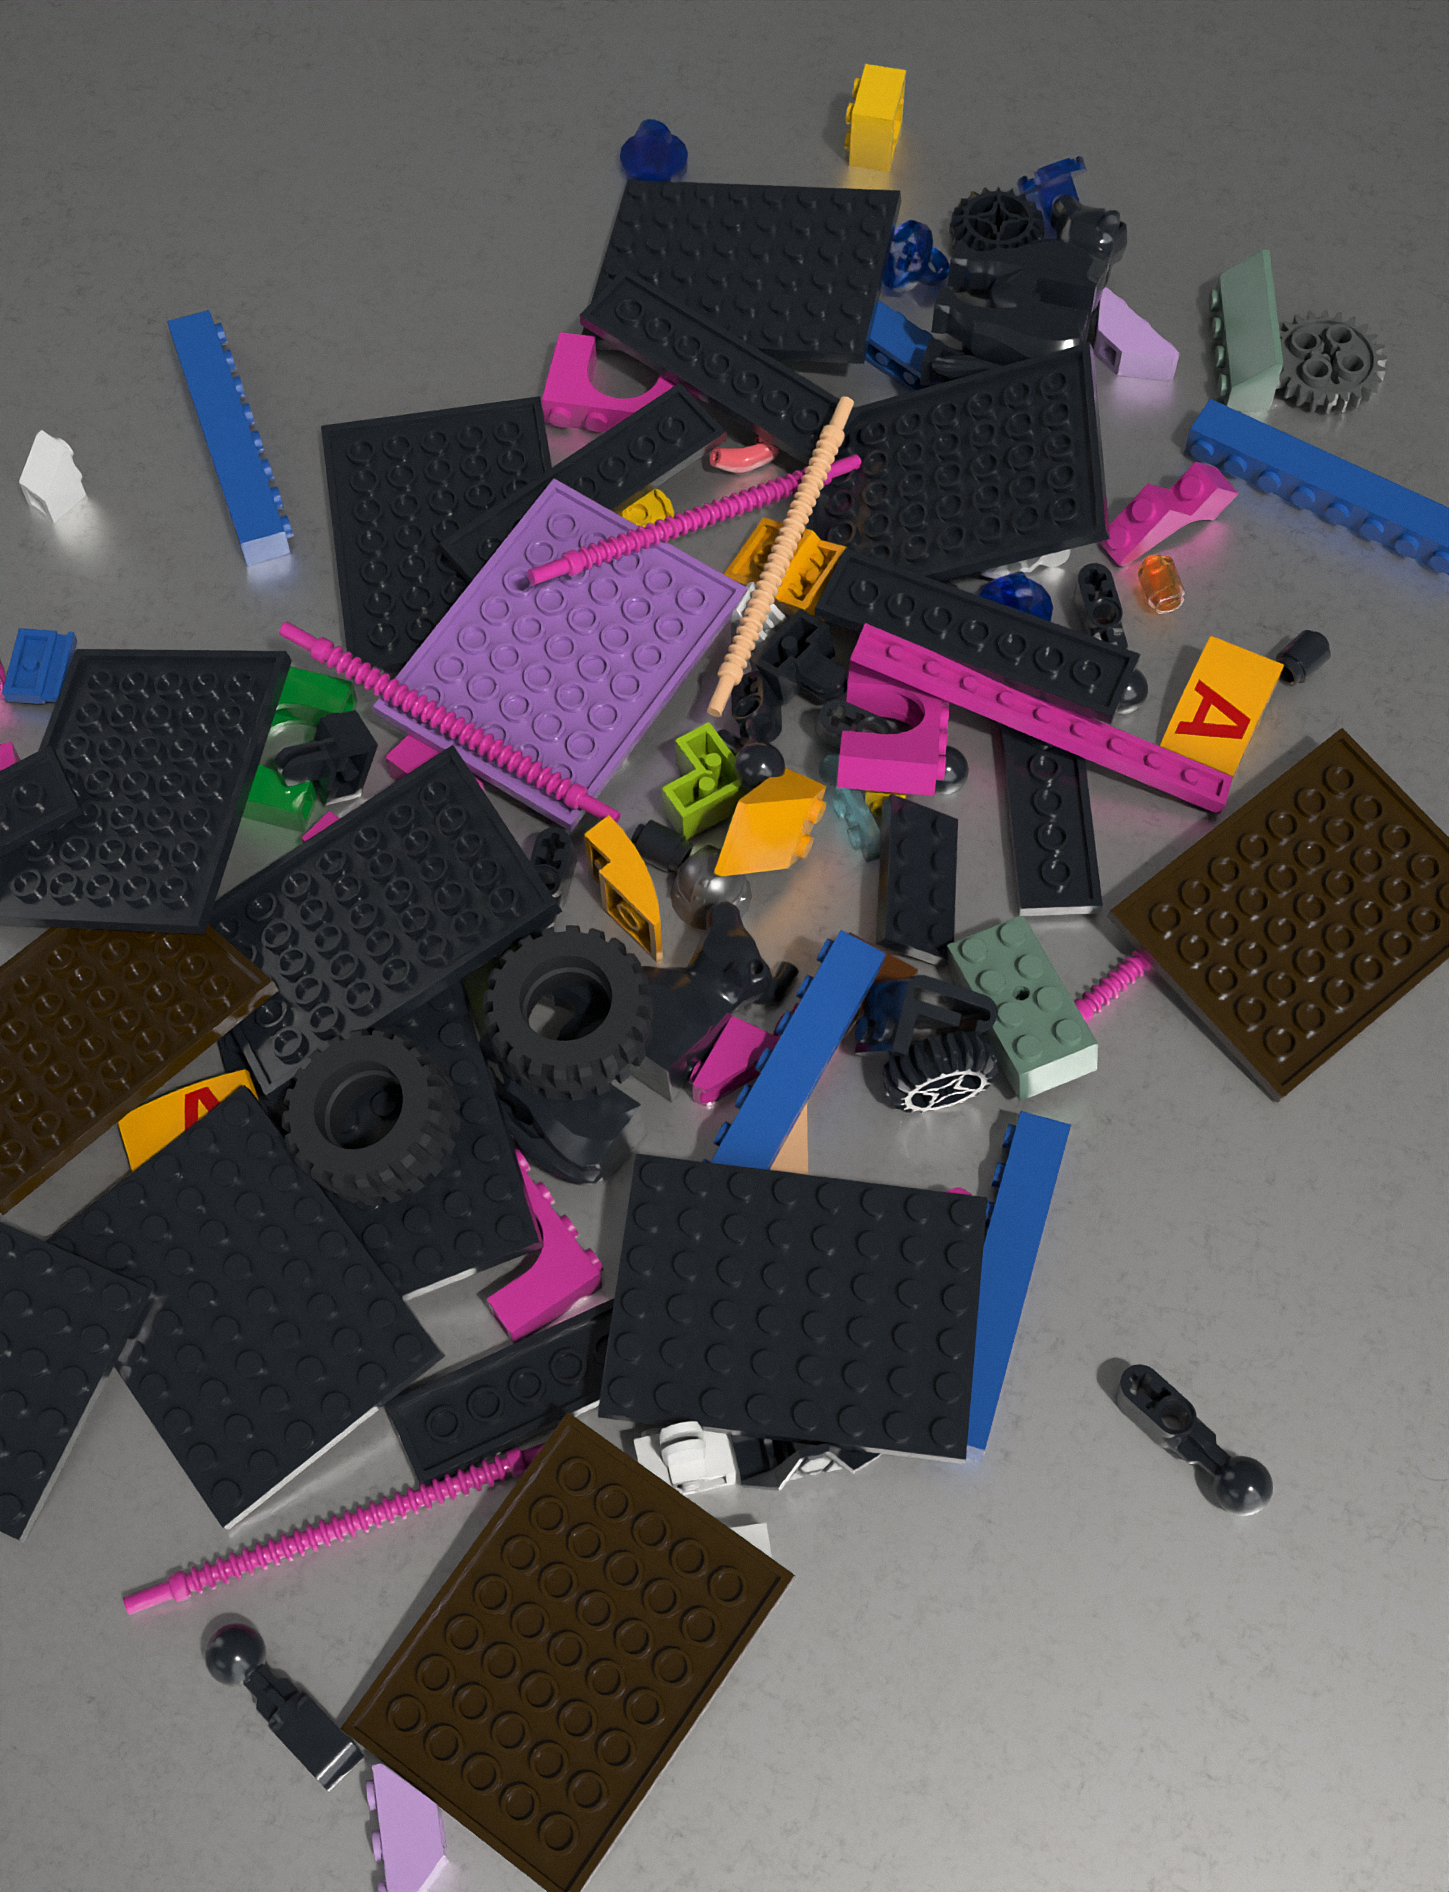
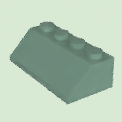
[1209,249,1283,412]

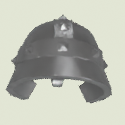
[670,844,752,930]

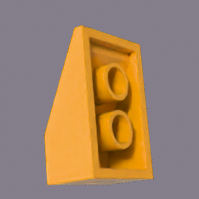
[714,767,827,877]

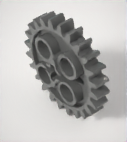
[1276,310,1388,414]

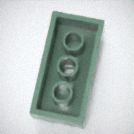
[947,915,1098,1101]

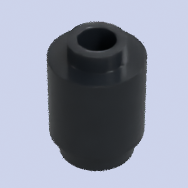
[1276,630,1331,686]
[631,819,693,872]

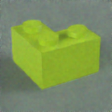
[662,722,749,840]

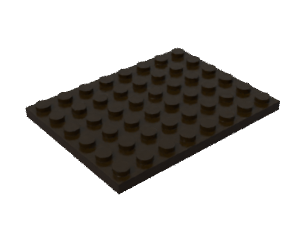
[1107,728,1449,1103]
[0,925,279,1215]
[340,1412,796,1892]

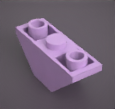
[1094,287,1180,381]
[366,1763,448,1892]

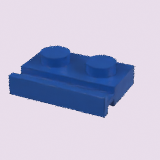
[2,628,77,704]

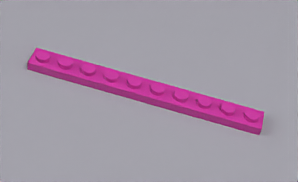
[850,623,1233,814]

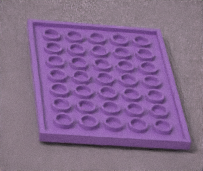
[373,479,747,832]

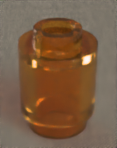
[1137,554,1185,614]

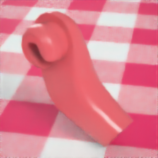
[710,436,779,474]

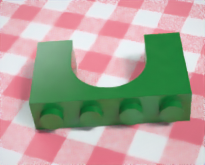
[242,666,358,833]

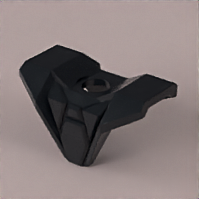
[730,1434,882,1491]

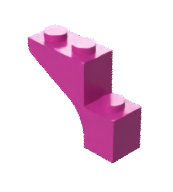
[1100,462,1239,566]
[689,1003,799,1106]

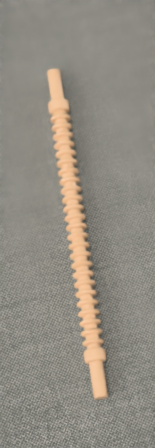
[706,396,854,717]

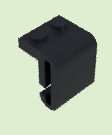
[854,975,997,1058]

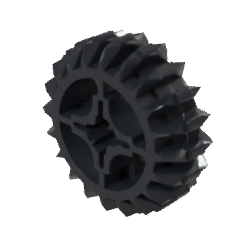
[949,186,1045,251]
[882,1030,998,1113]

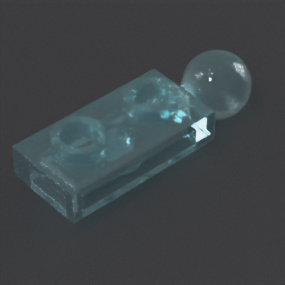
[819,754,881,863]

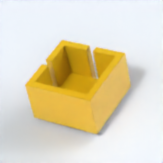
[844,64,906,172]

